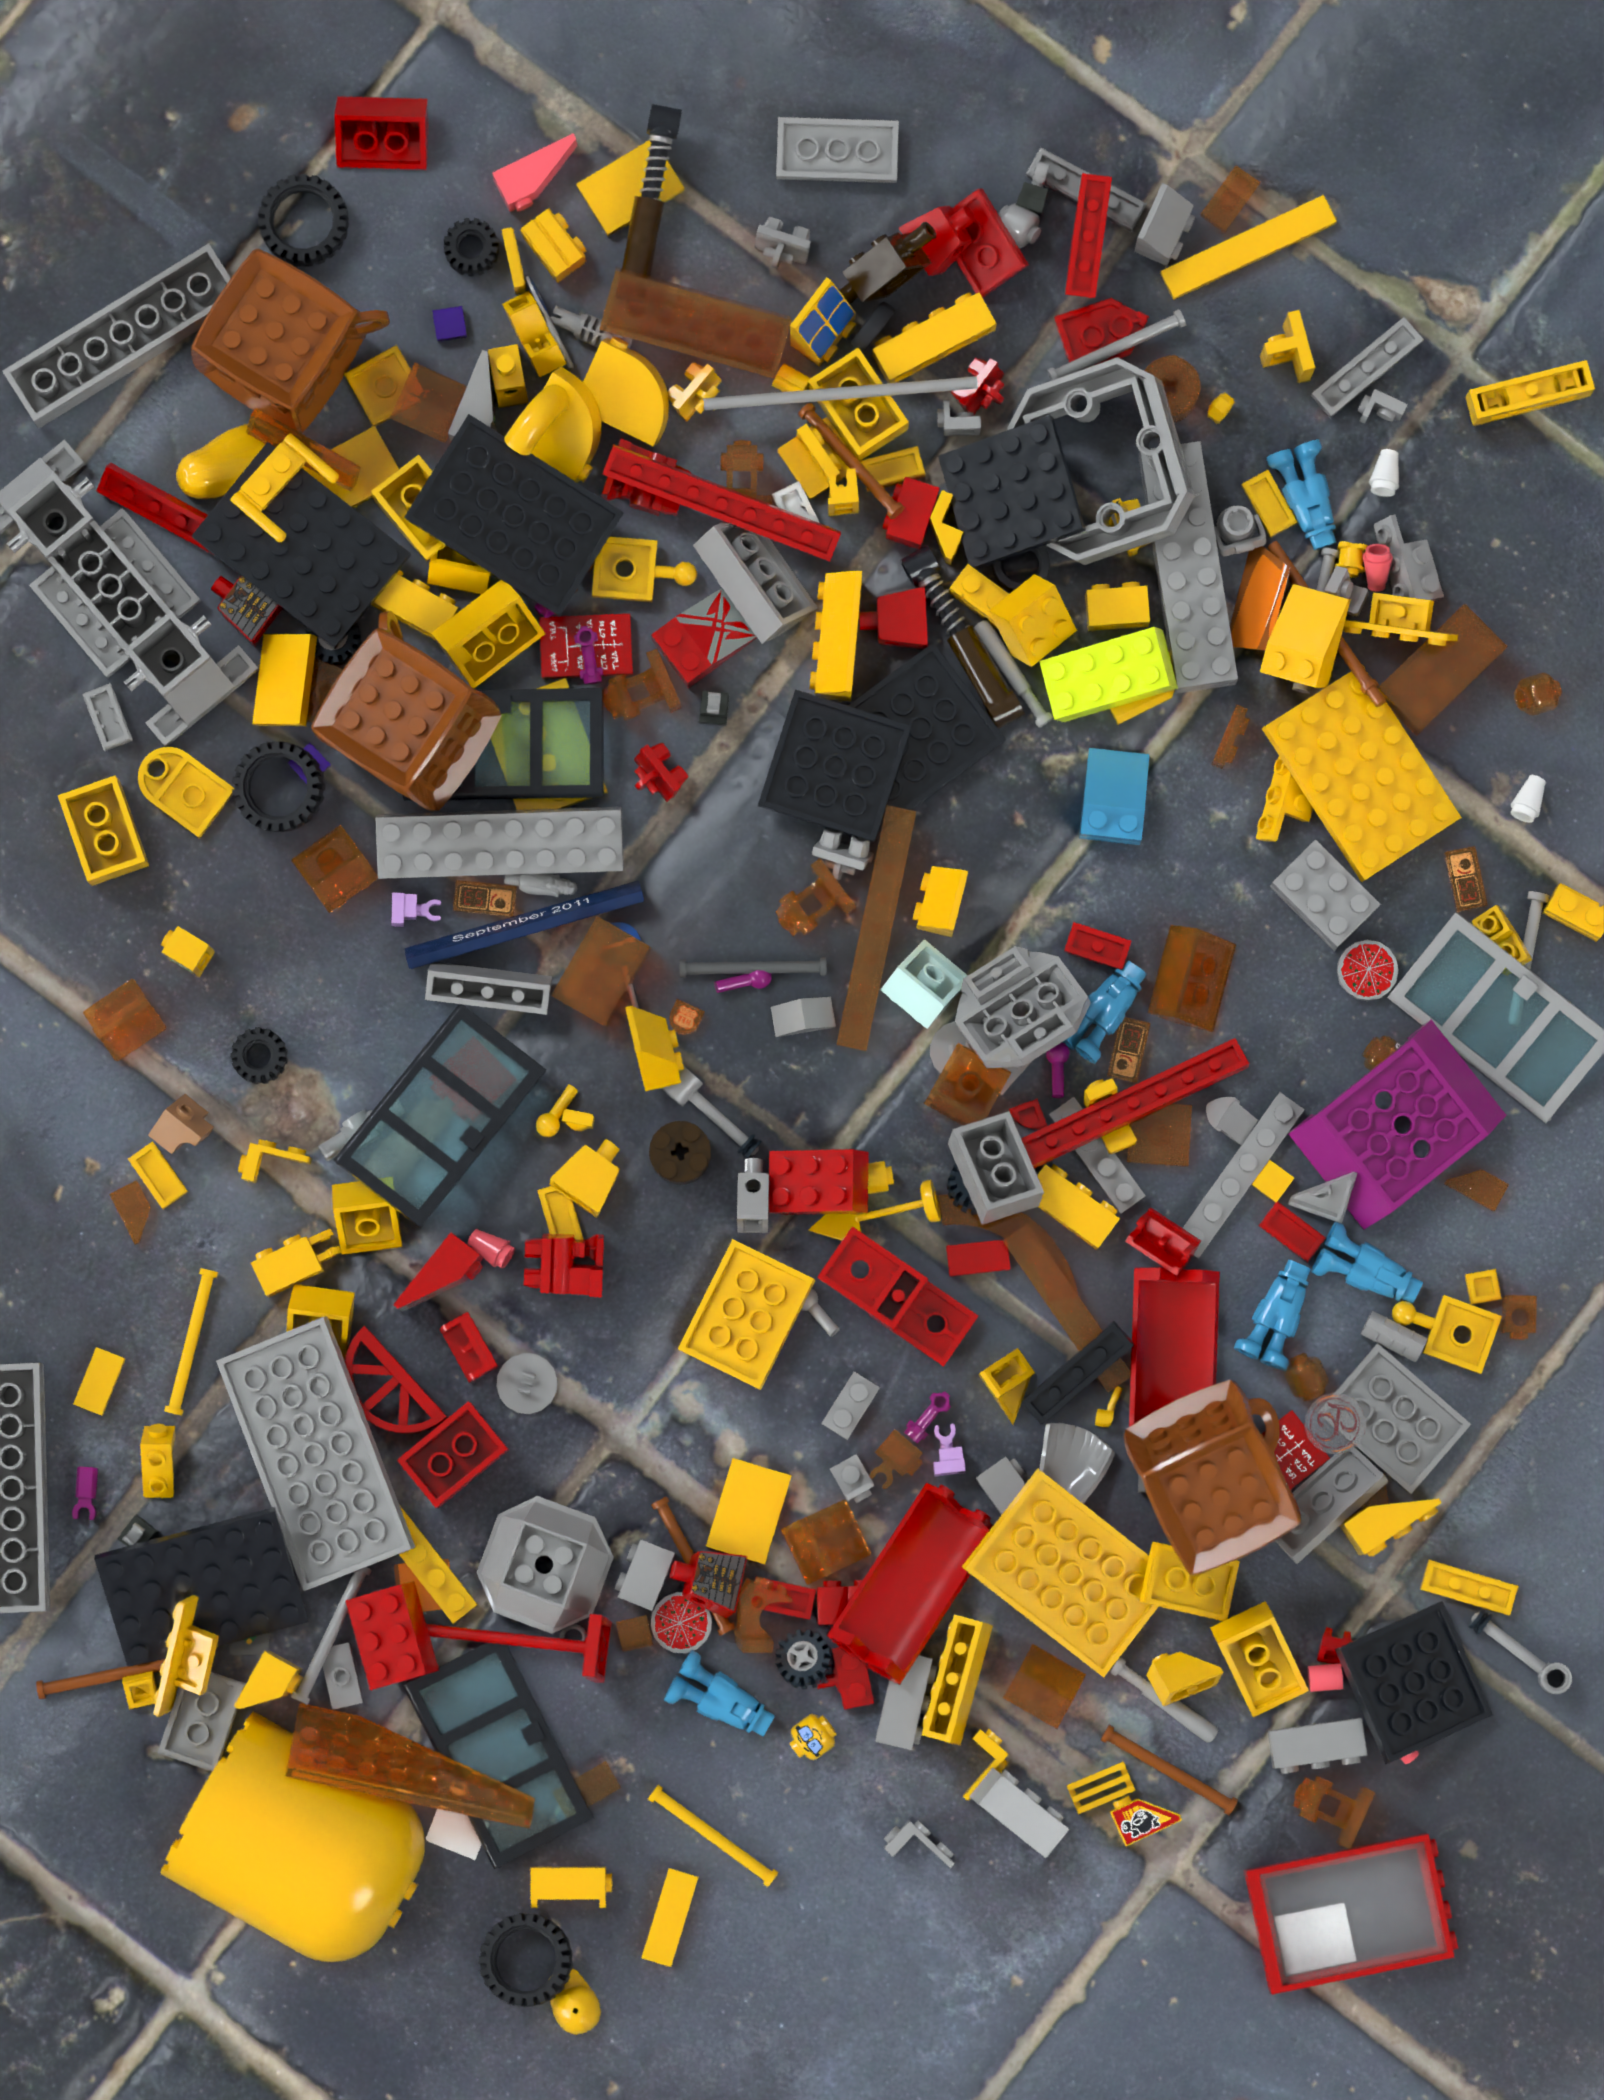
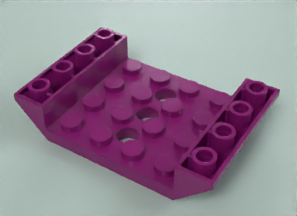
[1288,1019,1507,1230]

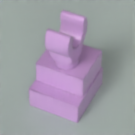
[391,893,441,927]
[933,1423,966,1477]

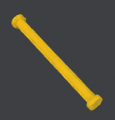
[164,1268,218,1416]
[648,1784,779,1887]

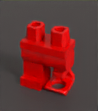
[601,438,691,516]
[524,1234,604,1298]

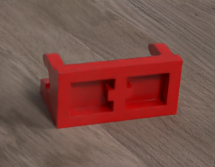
[1125,1207,1201,1275]
[439,1311,499,1383]

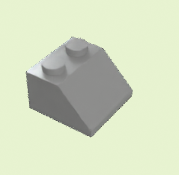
[1134,183,1196,266]

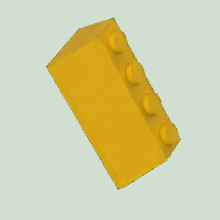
[809,571,862,701]

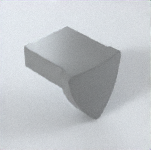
[1206,1097,1259,1145]

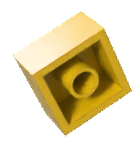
[989,574,1077,667]

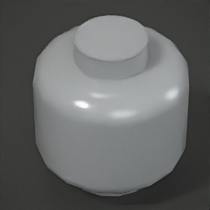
[998,203,1041,248]

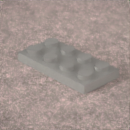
[776,117,899,183]
[1274,1442,1389,1564]

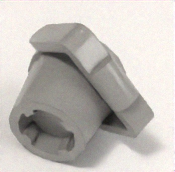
[1214,506,1266,556]

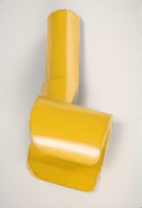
[1095,1386,1123,1427]

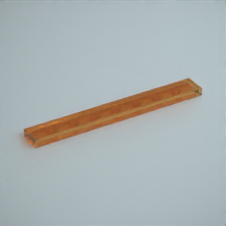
[836,805,917,1051]

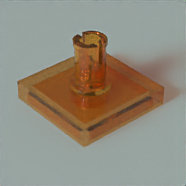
[1127,1104,1192,1167]

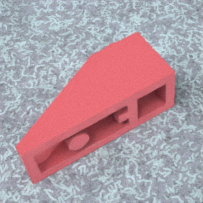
[492,133,577,212]

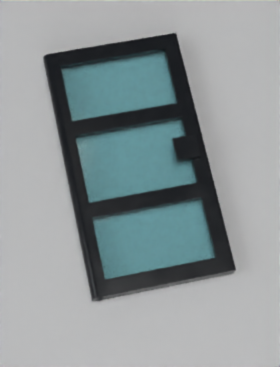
[402,688,604,801]
[333,1004,546,1229]
[403,1643,594,1869]

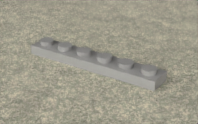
[1183,1092,1305,1259]

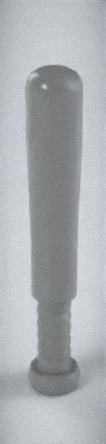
[974,620,1053,728]
[1110,1658,1218,1743]

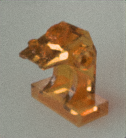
[721,440,772,505]
[604,648,681,720]
[775,858,856,937]
[734,1576,792,1653]
[1292,1776,1376,1849]

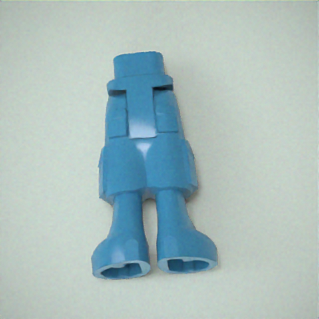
[1266,439,1337,550]
[1063,960,1147,1064]
[1311,1222,1423,1304]
[1234,1260,1311,1371]
[664,1650,775,1736]

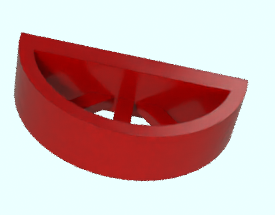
[1065,173,1112,298]
[345,1326,448,1434]

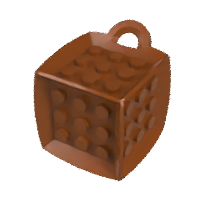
[191,249,390,434]
[311,611,502,812]
[1124,1380,1301,1575]

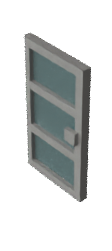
[1387,912,1604,1124]

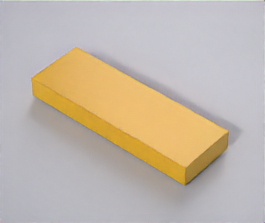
[1420,1560,1518,1616]
[641,1868,699,1967]

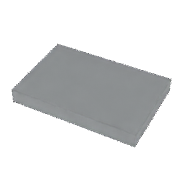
[158,1672,246,1771]

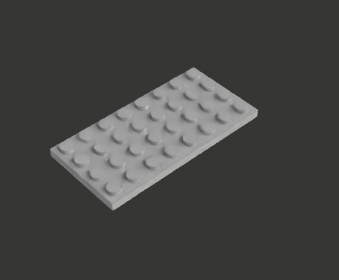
[216,1316,415,1592]

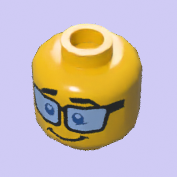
[789,1714,837,1760]

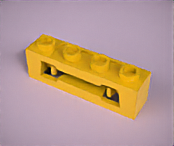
[1465,360,1595,426]

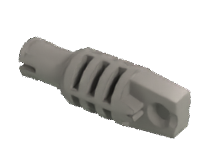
[550,305,633,348]

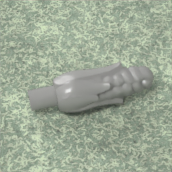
[504,873,577,897]

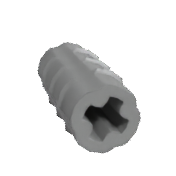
[1360,1310,1428,1362]

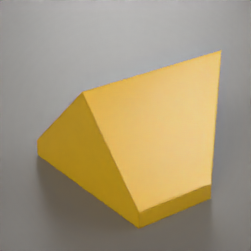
[979,1348,1035,1425]

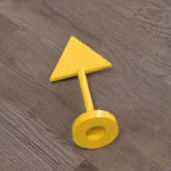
[808,1179,941,1241]

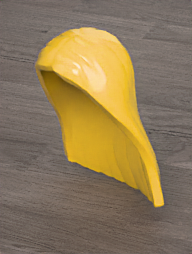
[176,423,273,499]

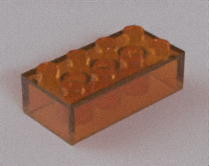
[1378,604,1508,736]

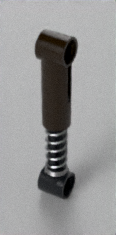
[616,104,682,304]
[900,545,1025,729]

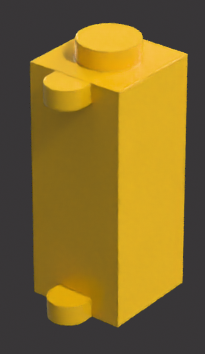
[530,1867,612,1908]

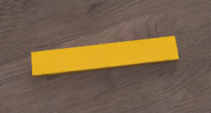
[1160,195,1337,300]

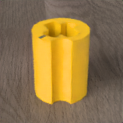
[772,363,811,392]

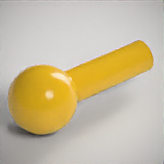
[536,1084,578,1137]

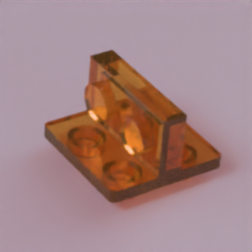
[83,979,166,1062]

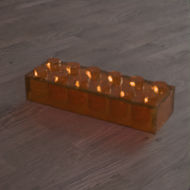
[599,267,792,379]

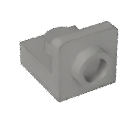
[1358,389,1408,424]
[937,400,981,436]
[1325,566,1369,617]
[830,1454,875,1503]

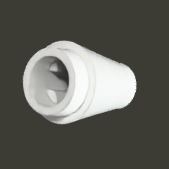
[1369,449,1399,497]
[1511,775,1546,823]

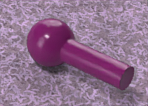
[714,970,772,993]
[1045,1042,1070,1098]

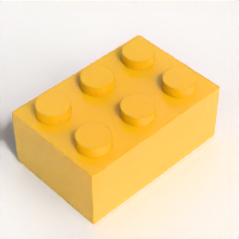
[808,348,909,461]
[431,580,545,689]
[58,775,149,886]

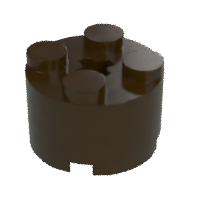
[649,1121,711,1185]

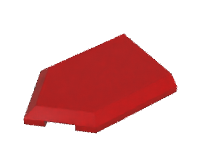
[1054,298,1150,368]

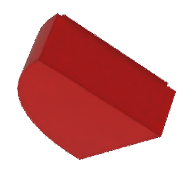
[1008,1099,1047,1130]

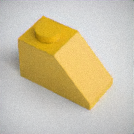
[1146,1651,1223,1707]

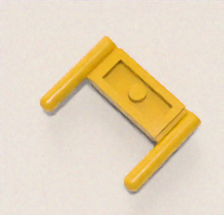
[230,433,339,542]

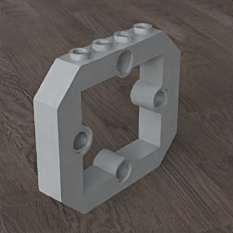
[1007,357,1195,565]

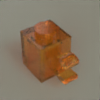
[869,1429,923,1490]

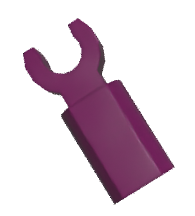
[72,1466,98,1520]

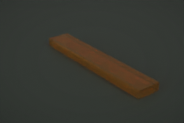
[1003,1223,1131,1392]

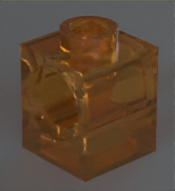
[1502,1295,1537,1340]

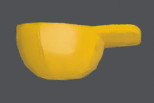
[548,1969,601,2035]

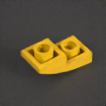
[1472,905,1533,976]

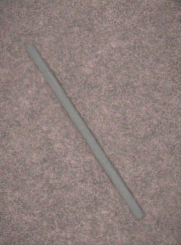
[703,376,978,411]

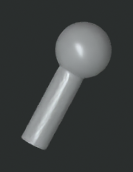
[801,1289,840,1337]

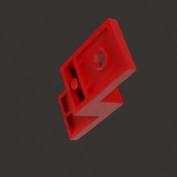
[817,1226,978,1367]

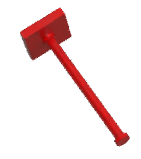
[426,1614,612,1683]

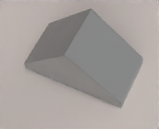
[771,997,836,1037]

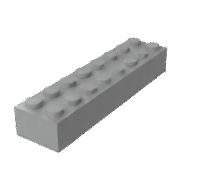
[2,243,231,429]
[1138,441,1238,694]
[375,807,624,879]
[0,1363,51,1613]

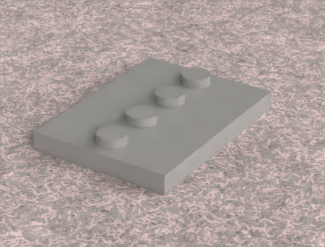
[1317,1343,1471,1494]

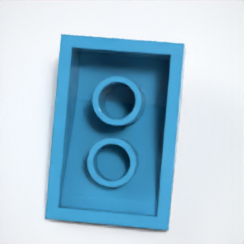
[1079,748,1150,845]

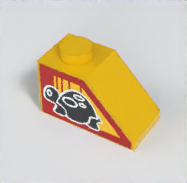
[1109,1796,1182,1846]

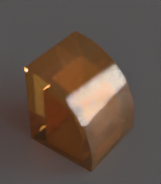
[616,1615,654,1652]

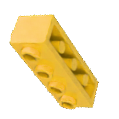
[872,292,997,383]
[921,1614,993,1745]

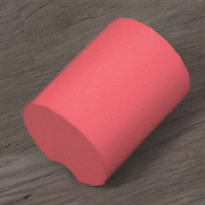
[1307,1663,1343,1692]

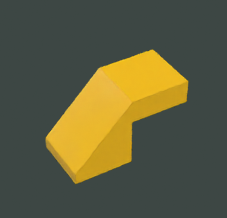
[930,490,963,565]

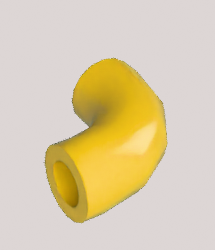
[504,385,569,456]

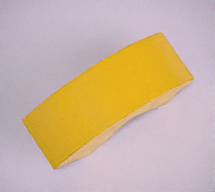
[502,291,566,377]

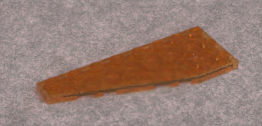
[285,1703,535,1829]

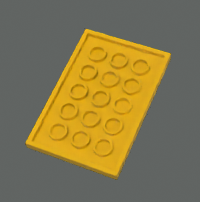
[1262,665,1462,882]
[962,1469,1158,1678]

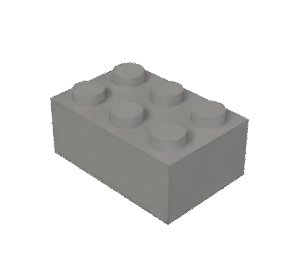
[1270,839,1381,951]
[948,1111,1044,1225]

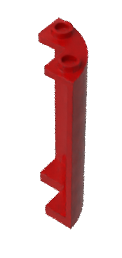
[1129,1268,1220,1427]
[827,1483,993,1685]

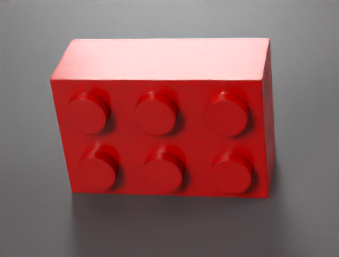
[768,1149,869,1215]
[397,1401,509,1508]
[345,1581,439,1690]

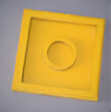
[344,345,427,427]

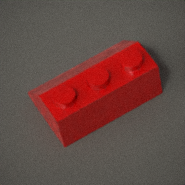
[334,96,428,170]

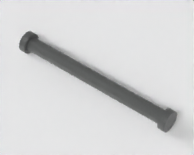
[680,957,826,978]

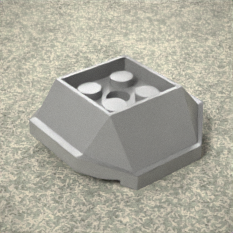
[955,946,1091,1069]
[476,1496,614,1634]

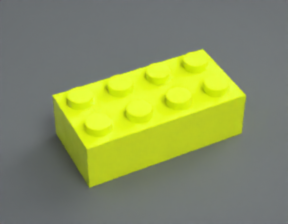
[1039,627,1178,722]

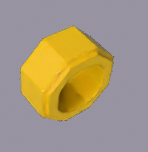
[1207,393,1235,424]

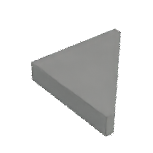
[1288,1172,1357,1223]

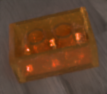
[551,916,652,1027]

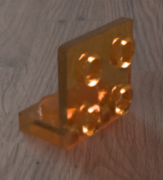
[781,1499,871,1585]

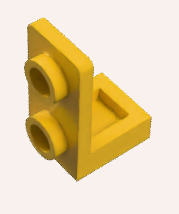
[1084,1078,1137,1154]
[238,1139,312,1183]
[140,1424,176,1498]
[963,1729,1009,1801]

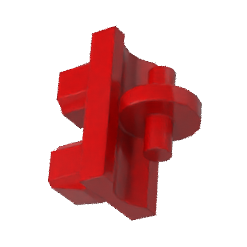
[951,358,1005,415]
[634,743,688,802]

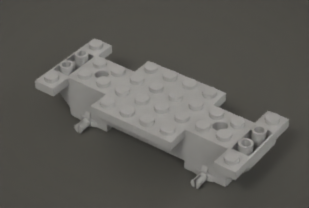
[0,439,259,747]

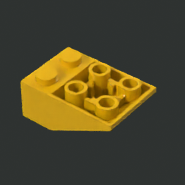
[1339,1499,1442,1557]

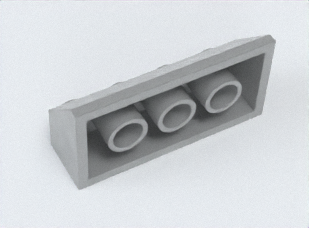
[693,521,818,644]

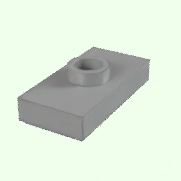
[82,683,133,751]
[323,1642,363,1710]

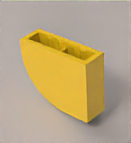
[583,336,669,446]
[531,367,602,483]

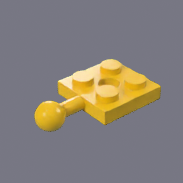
[592,537,697,602]
[1392,1295,1502,1374]

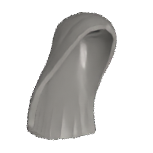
[1039,1422,1115,1504]

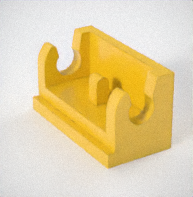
[828,468,859,516]

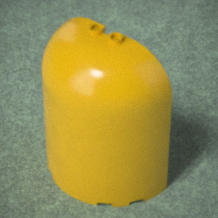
[161,1712,425,1962]

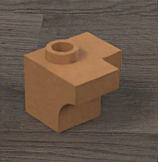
[148,1094,214,1154]

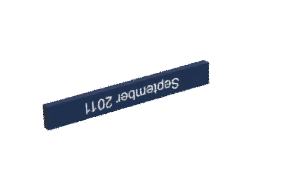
[404,880,644,969]

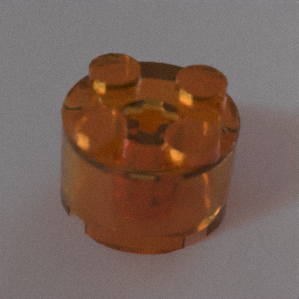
[1144,355,1201,422]

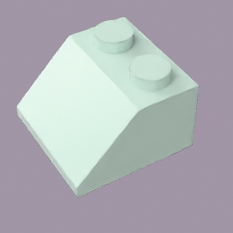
[881,939,968,1029]

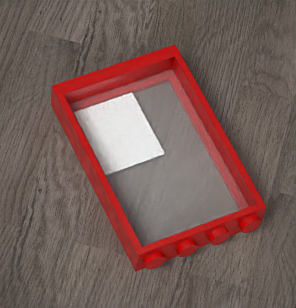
[1244,1833,1458,1995]

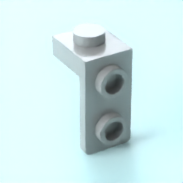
[884,1820,955,1868]

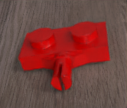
[817,1647,874,1710]

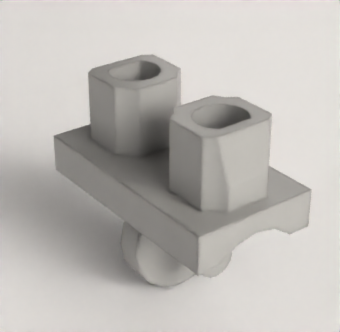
[754,217,811,269]
[812,828,874,880]

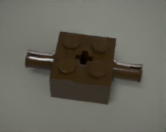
[839,222,936,304]

